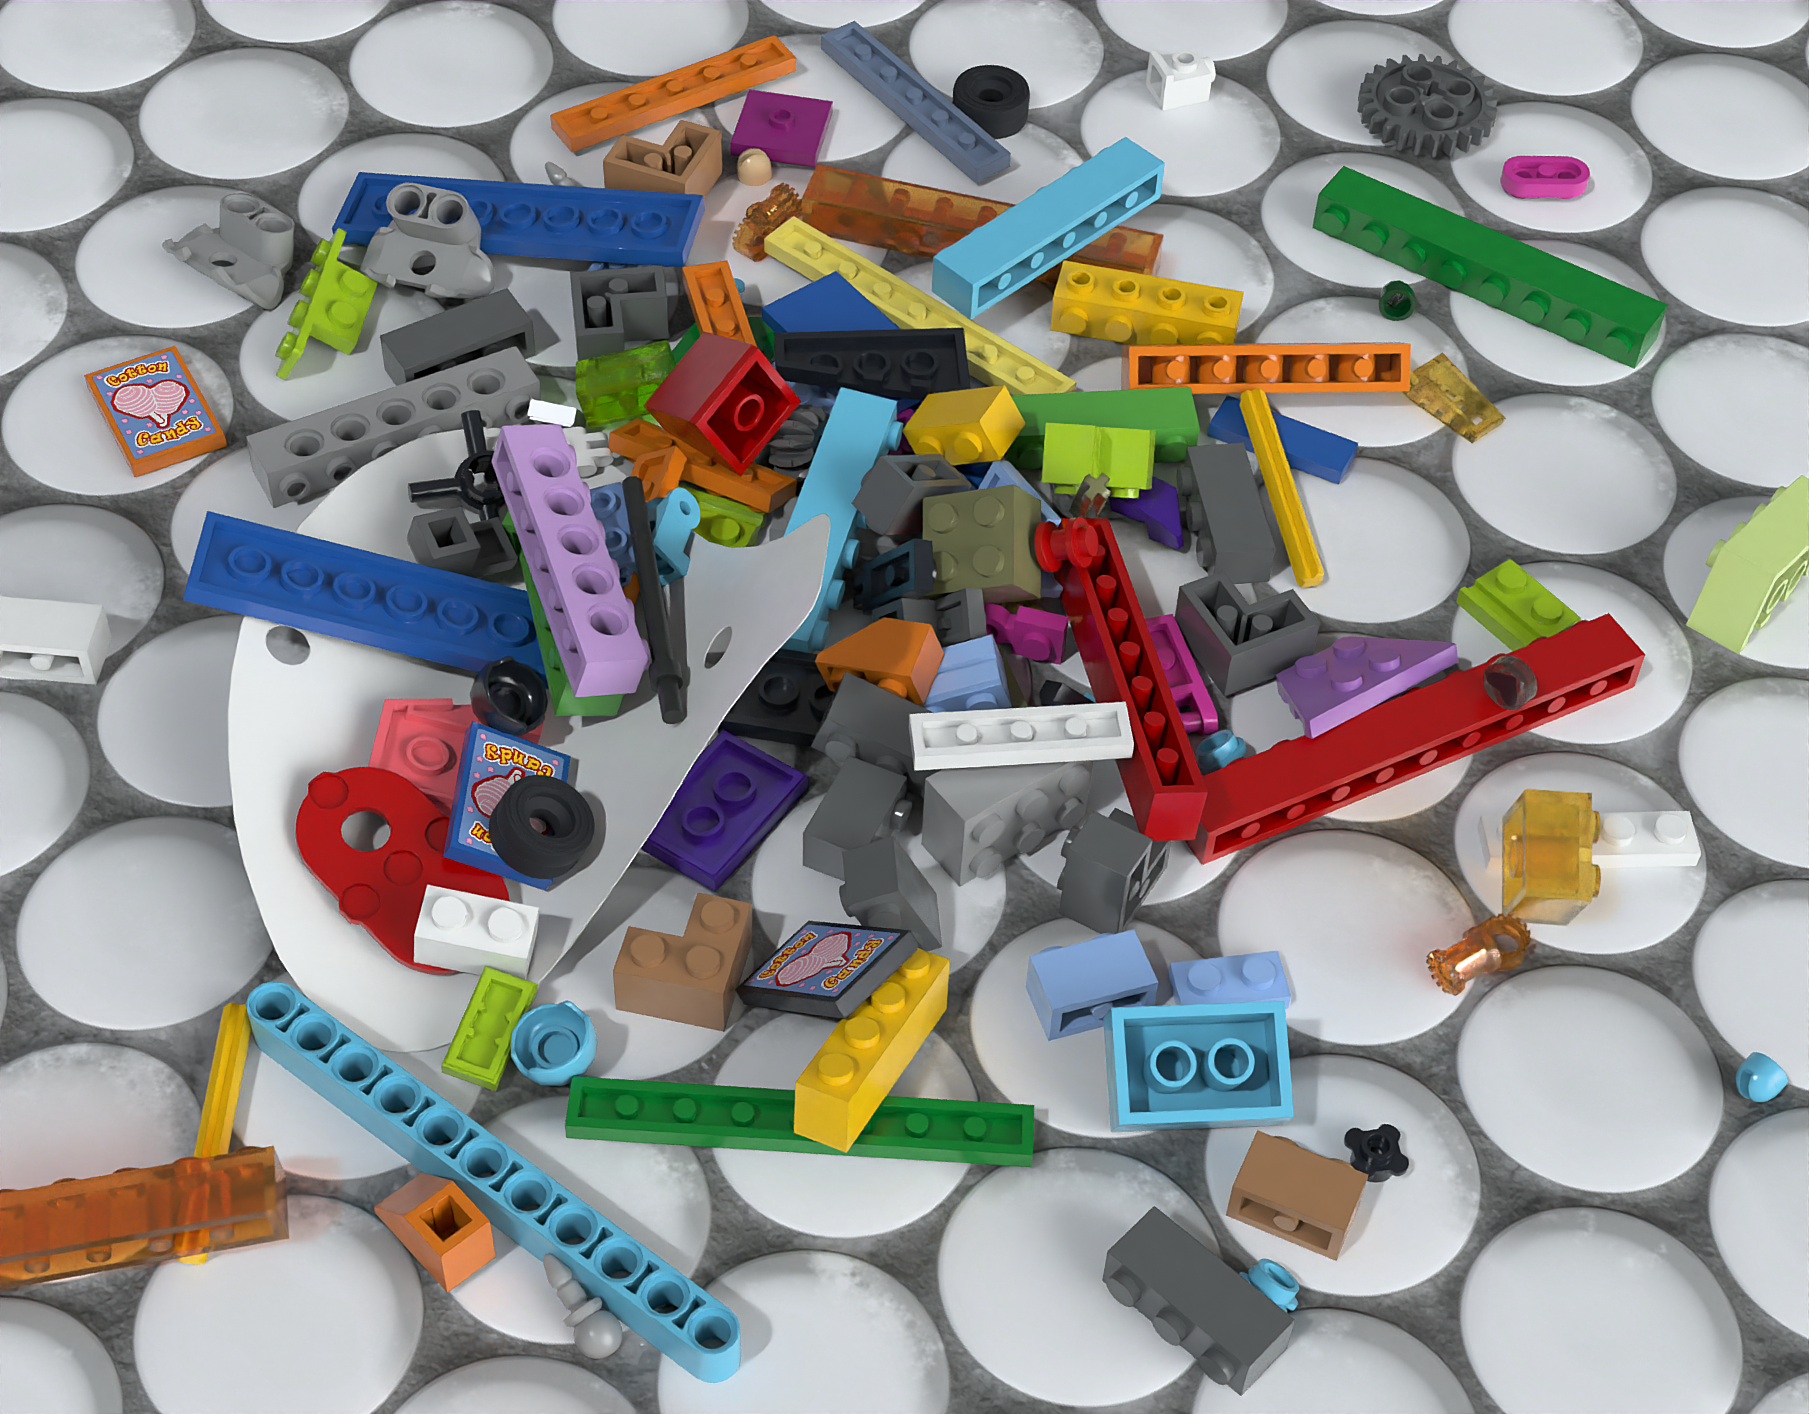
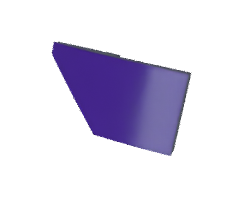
[1108,476,1184,549]

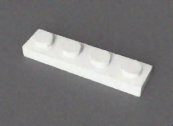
[909,702,1134,771]
[1477,811,1701,870]

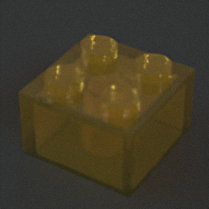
[1502,789,1601,926]

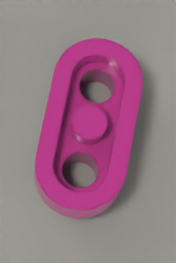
[1500,156,1590,199]

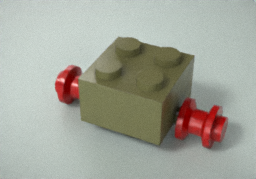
[897,485,1098,604]

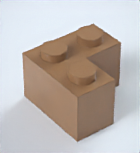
[603,120,722,199]
[613,893,752,1032]

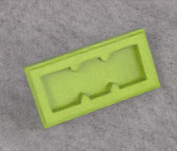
[441,966,538,1092]

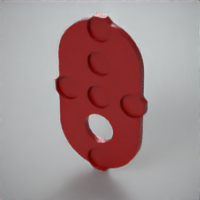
[295,767,510,975]

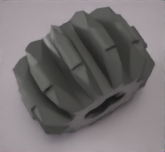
[767,405,830,487]

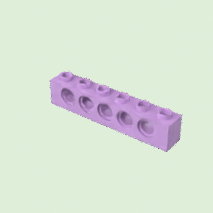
[491,424,650,697]

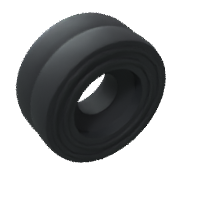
[952,65,1030,139]
[488,775,595,879]

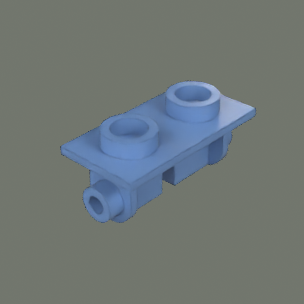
[590,482,635,587]

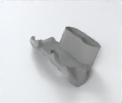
[359,183,495,298]
[162,193,295,310]

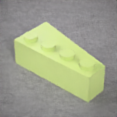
[1686,475,1809,654]

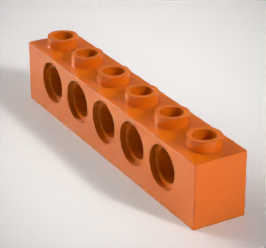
[1121,342,1411,394]

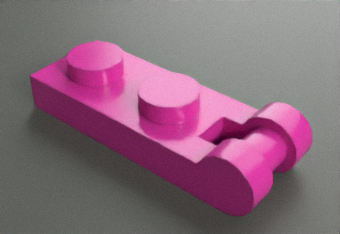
[1145,614,1219,736]

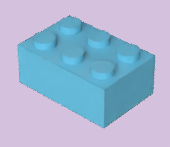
[1103,1001,1294,1132]

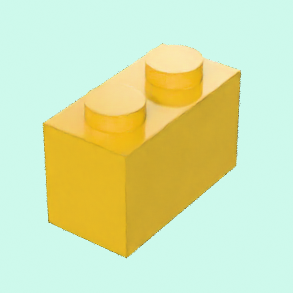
[902,385,1026,465]

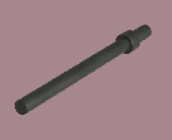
[622,476,684,724]

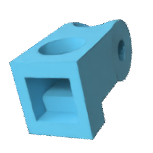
[633,487,701,587]

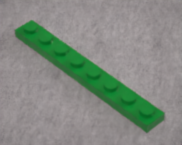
[565,1076,1034,1167]

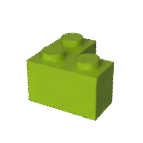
[1042,422,1156,498]

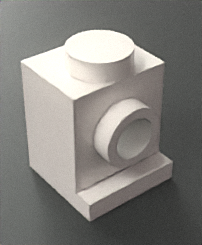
[1146,48,1215,111]

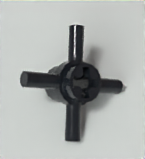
[408,410,506,521]

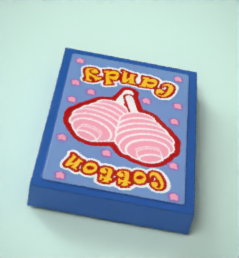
[443,721,571,891]

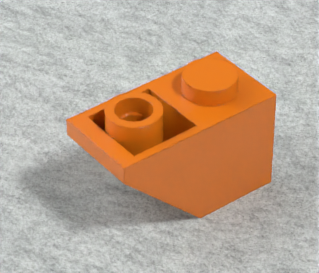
[815,617,944,705]
[374,1172,496,1293]

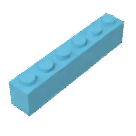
[932,137,1165,320]
[780,387,903,653]

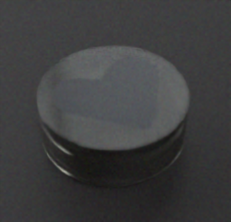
[1483,655,1537,710]

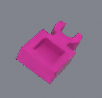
[984,603,1069,665]

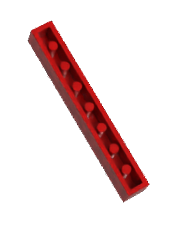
[1053,518,1208,841]

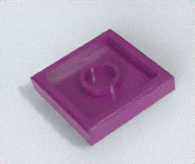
[730,89,833,167]

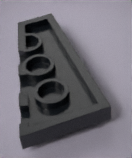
[774,328,971,401]

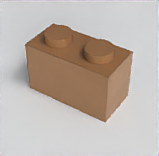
[1226,1130,1368,1261]

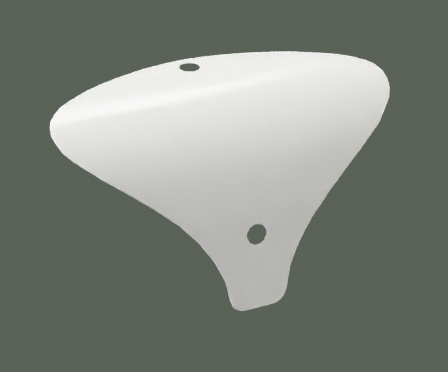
[227,427,831,1053]

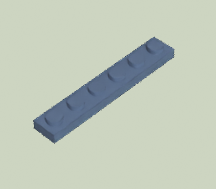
[821,21,1011,183]

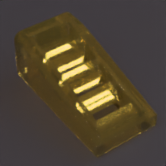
[1401,352,1506,443]

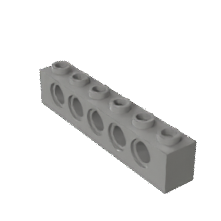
[246,346,541,508]

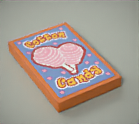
[84,346,227,477]

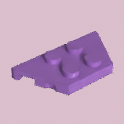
[1276,636,1458,739]

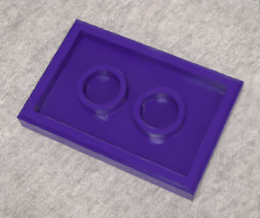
[641,729,809,892]

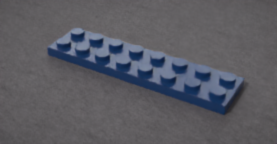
[332,172,705,267]
[183,511,549,689]

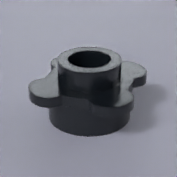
[1344,1124,1409,1183]

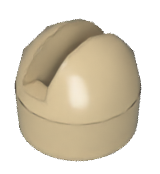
[736,148,772,186]

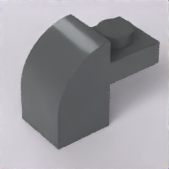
[407,506,518,578]
[872,588,987,648]

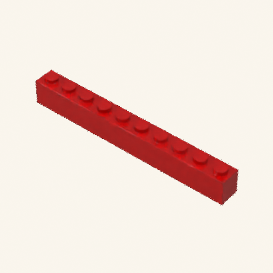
[1184,613,1646,865]

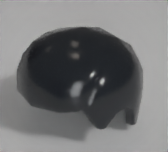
[470,656,548,737]

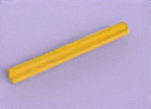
[1239,388,1324,588]
[174,1002,252,1265]

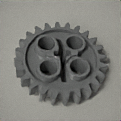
[1357,54,1498,157]

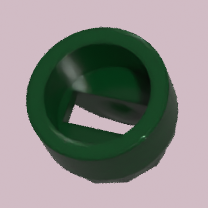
[1378,280,1415,321]

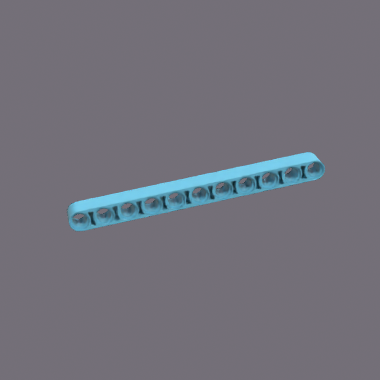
[246,981,741,1383]

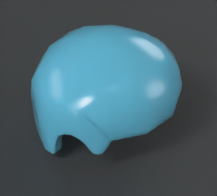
[511,1000,597,1086]

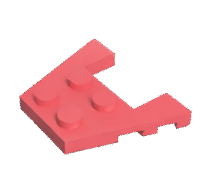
[368,698,545,816]

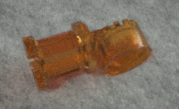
[732,183,805,262]
[1426,914,1531,996]

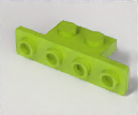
[275,228,378,380]

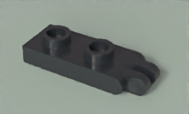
[853,538,937,616]

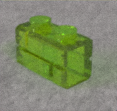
[575,340,677,428]

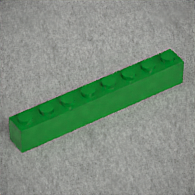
[1312,166,1668,369]

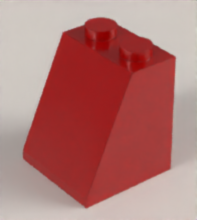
[643,332,801,476]

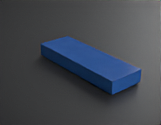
[1207,395,1358,484]

